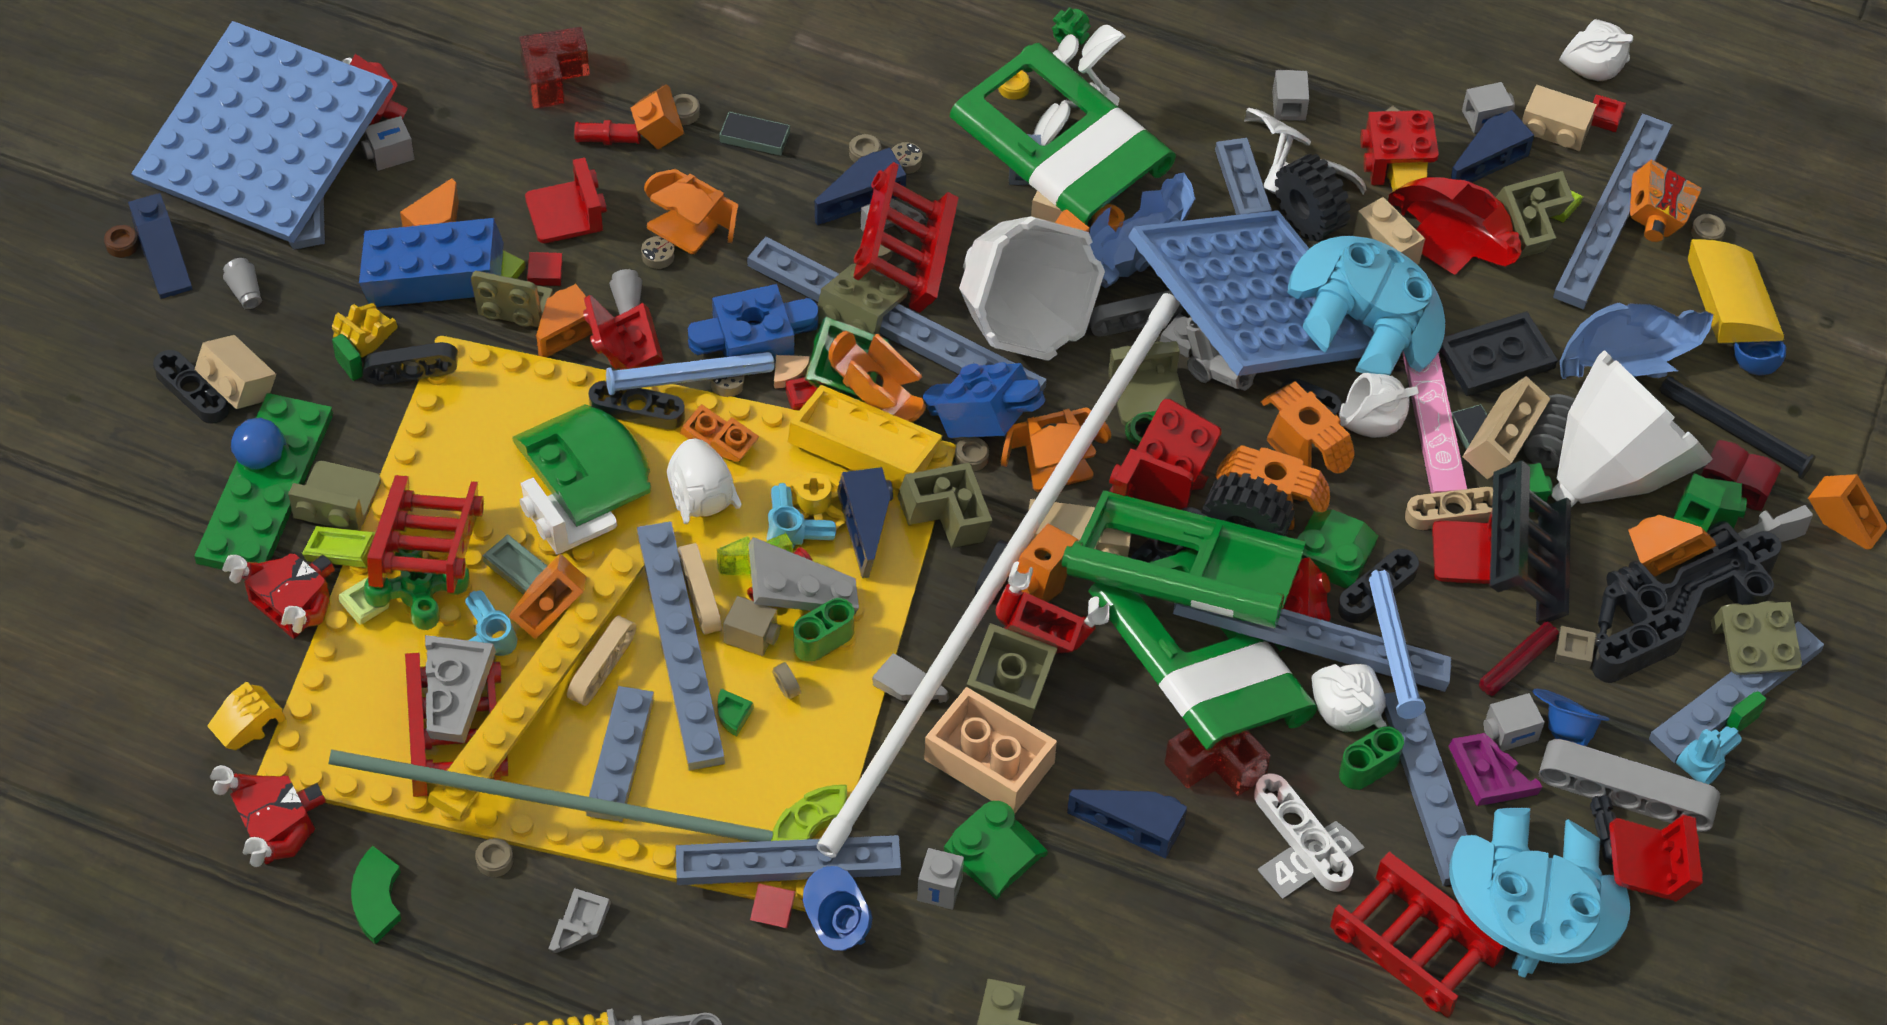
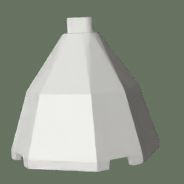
[959,216,1105,361]
[1551,350,1713,507]

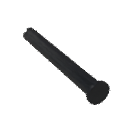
[1660,376,1816,479]

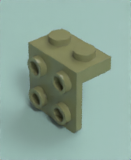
[817,264,908,335]
[471,271,554,327]
[1108,341,1187,426]
[288,461,381,531]
[1711,601,1802,675]

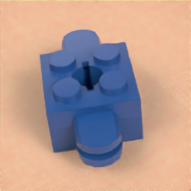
[688,284,818,364]
[923,362,1045,438]

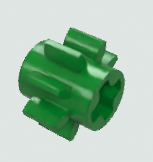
[1052,7,1091,45]

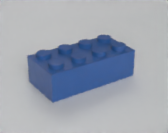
[359,218,504,307]

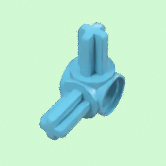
[766,483,836,551]
[465,590,518,656]
[1676,727,1742,785]

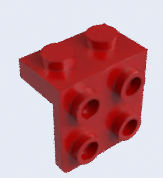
[1360,110,1439,185]
[525,157,607,243]
[583,295,664,370]
[1136,399,1222,490]
[1109,449,1194,510]
[1432,510,1492,584]
[1283,557,1331,622]
[1609,814,1703,901]

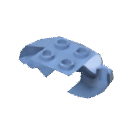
[1089,173,1195,288]
[1560,303,1714,379]

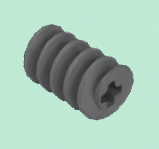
[1524,394,1575,468]

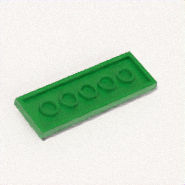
[194,393,333,570]

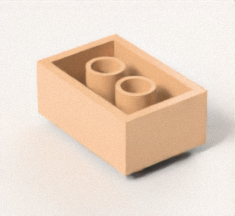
[924,687,1057,814]

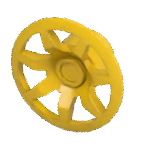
[786,472,846,530]

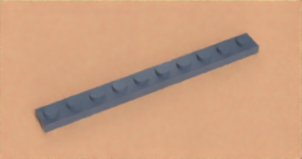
[747,236,1047,391]

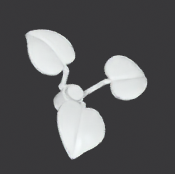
[1033,25,1126,146]
[1244,108,1366,195]

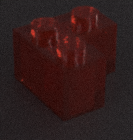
[519,26,590,109]
[1164,727,1271,796]

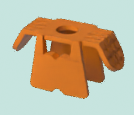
[644,169,738,254]
[828,331,926,422]
[1261,381,1354,473]
[1001,407,1111,492]
[1215,445,1330,530]

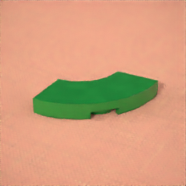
[351,846,401,945]

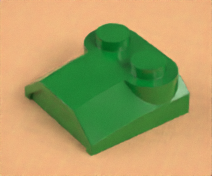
[805,317,888,403]
[1297,509,1379,589]
[944,801,1048,900]

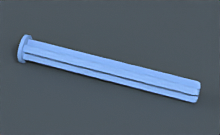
[606,352,774,395]
[1369,570,1426,719]

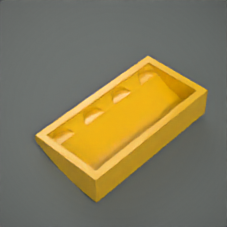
[1688,239,1784,343]
[787,385,942,490]

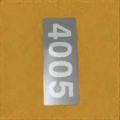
[1258,821,1365,899]

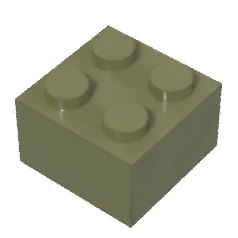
[966,623,1057,724]

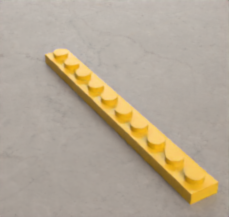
[428,547,645,820]

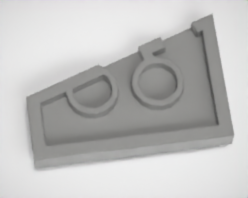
[748,537,859,615]
[425,635,496,743]

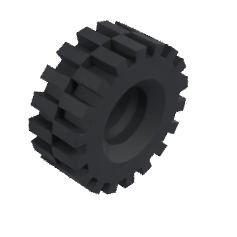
[1275,154,1351,241]
[1201,472,1295,536]

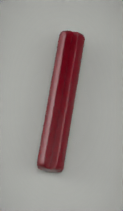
[1479,622,1559,696]

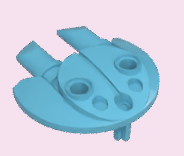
[1287,236,1445,376]
[1449,808,1630,977]

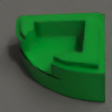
[717,689,754,737]

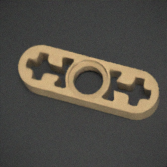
[1405,487,1493,530]
[678,543,722,634]
[567,616,636,706]

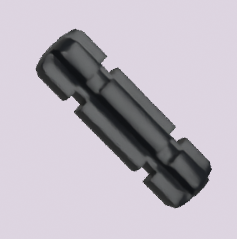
[1590,795,1616,864]

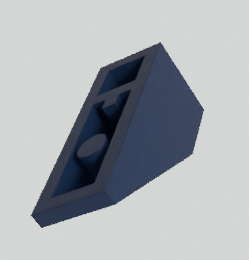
[1451,110,1534,183]
[815,148,906,225]
[128,193,193,299]
[837,467,893,578]
[1067,789,1187,859]

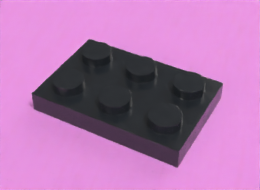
[1439,311,1558,396]

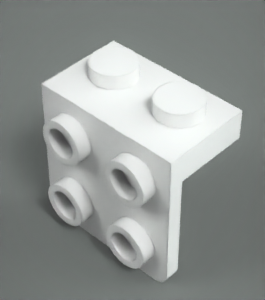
[520,478,617,555]

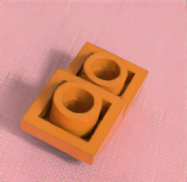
[680,404,759,462]

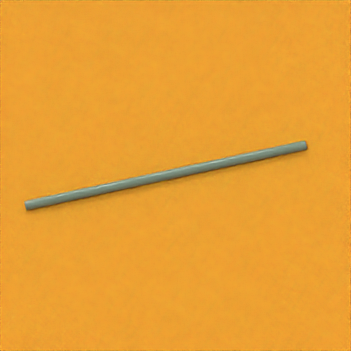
[328,749,773,842]

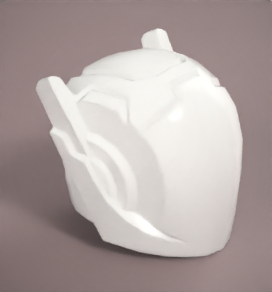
[1559,19,1633,81]
[1339,373,1419,438]
[666,438,741,524]
[1311,664,1387,732]

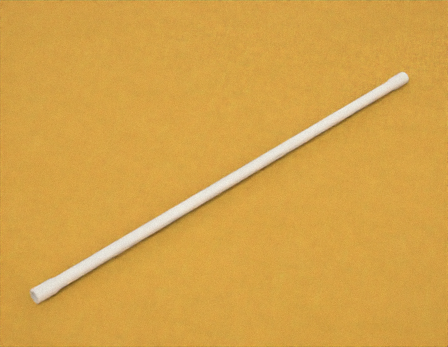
[816,293,1180,858]

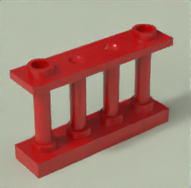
[853,162,959,313]
[367,475,484,593]
[405,653,508,797]
[1330,852,1506,1018]

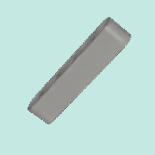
[1539,739,1720,831]

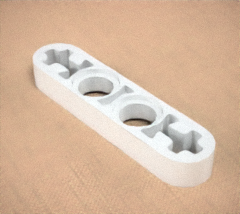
[1254,774,1353,892]

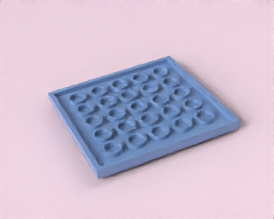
[131,21,393,243]
[1128,210,1374,376]

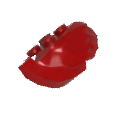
[1388,177,1522,275]

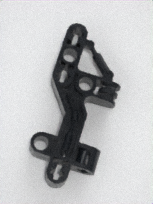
[1592,521,1781,683]

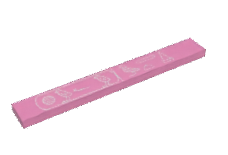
[1402,351,1467,493]

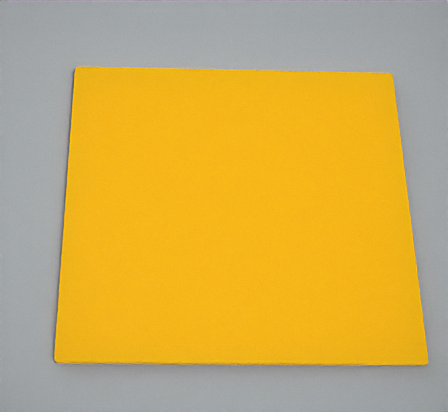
[257,336,956,912]

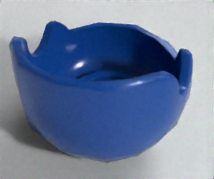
[1734,341,1786,376]
[231,418,287,469]

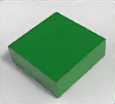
[332,334,363,381]
[1726,691,1767,733]

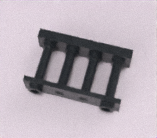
[1490,460,1571,625]

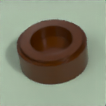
[104,225,139,258]

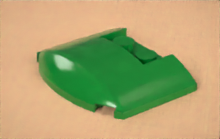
[512,404,651,527]

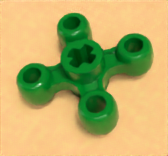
[364,549,469,630]

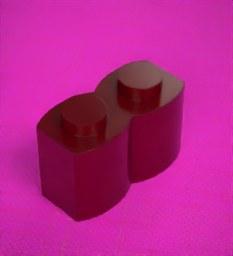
[1701,440,1781,511]

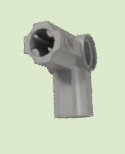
[1186,317,1256,391]

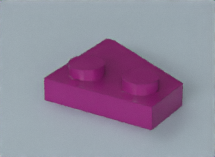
[1448,733,1542,806]

